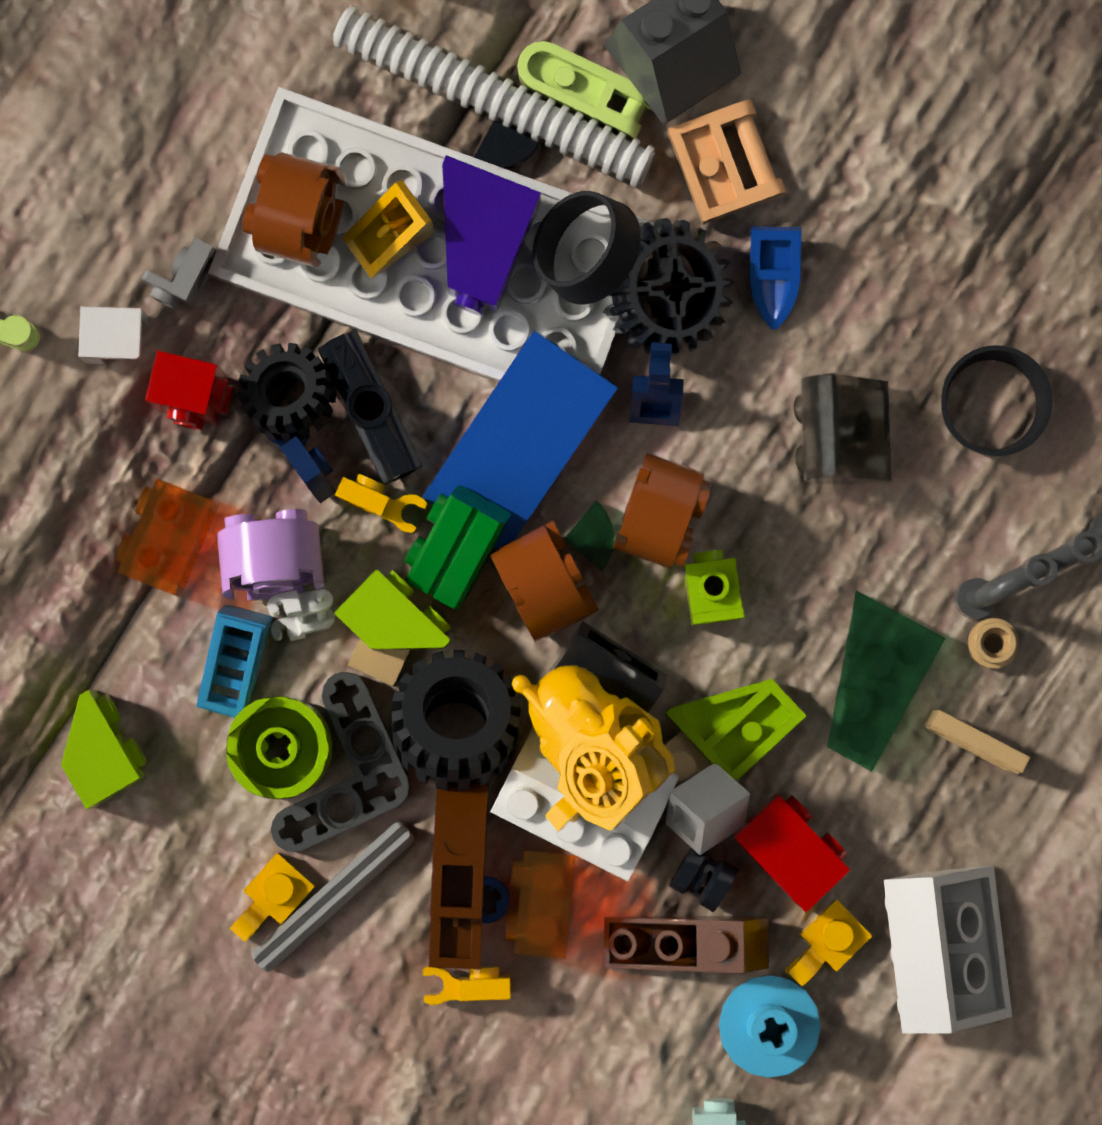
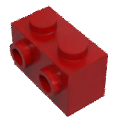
[145,350,234,431]
[732,794,850,913]

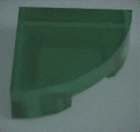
[564,500,614,572]

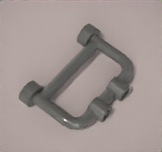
[954,514,1102,619]

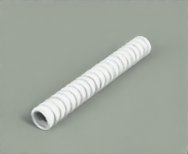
[333,5,655,188]

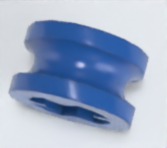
[483,876,510,924]

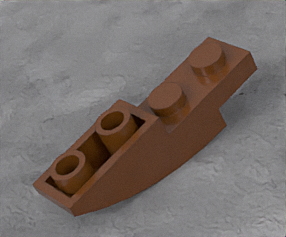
[429,780,489,969]

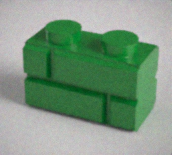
[404,485,512,609]

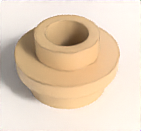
[968,618,1019,669]

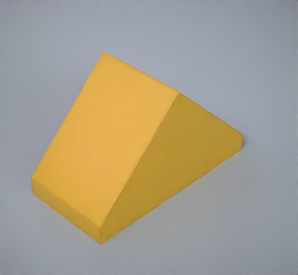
[342,180,435,278]

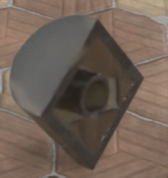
[794,373,892,484]

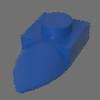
[750,226,802,329]

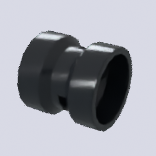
[669,847,738,912]

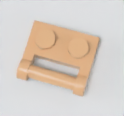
[667,100,787,225]

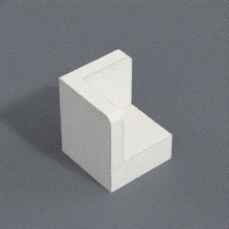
[78,306,148,364]
[666,764,750,855]

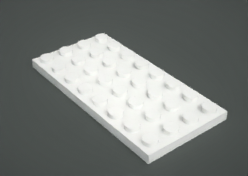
[208,87,654,382]

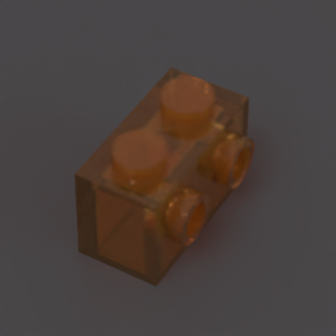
[116,478,219,598]
[505,848,576,959]

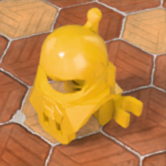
[512,665,674,831]

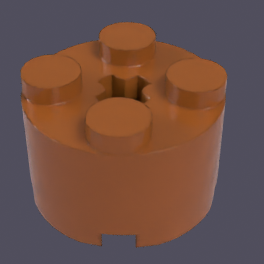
[242,152,345,267]
[613,453,711,569]
[490,520,600,642]

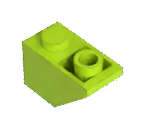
[334,569,452,650]
[61,690,147,810]

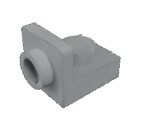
[142,238,216,309]

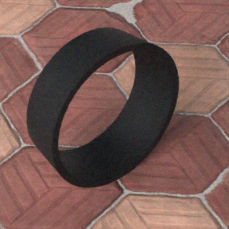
[533,191,641,305]
[941,345,1052,456]

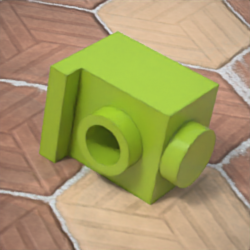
[683,550,745,626]

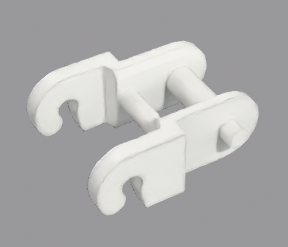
[267,589,335,641]

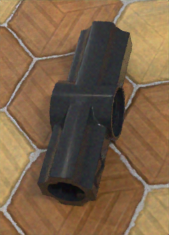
[317,330,423,485]

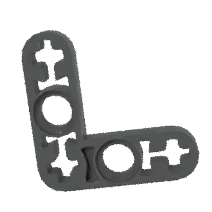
[271,672,410,852]

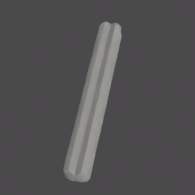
[251,821,415,972]

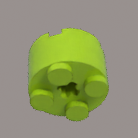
[226,696,334,799]

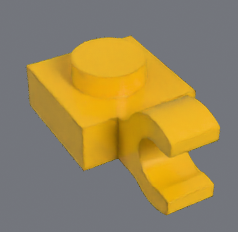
[335,474,428,534]
[230,853,315,942]
[784,899,872,986]
[423,965,511,1005]

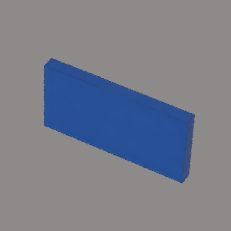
[421,330,619,550]

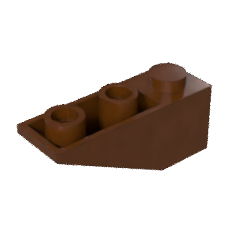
[604,916,769,973]

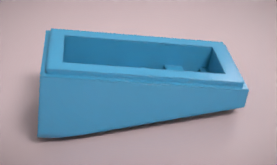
[196,605,273,718]

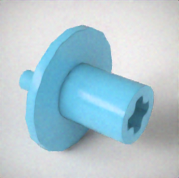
[718,975,821,1078]

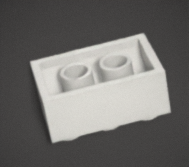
[490,727,679,881]
[884,865,1012,1033]

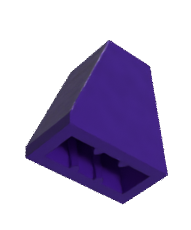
[442,155,541,316]

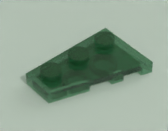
[827,590,946,773]

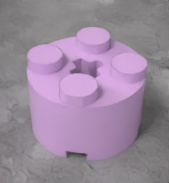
[217,509,324,601]

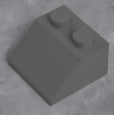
[604,0,741,125]

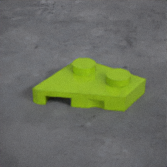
[665,679,806,781]

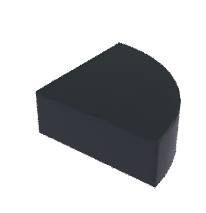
[474,120,539,169]

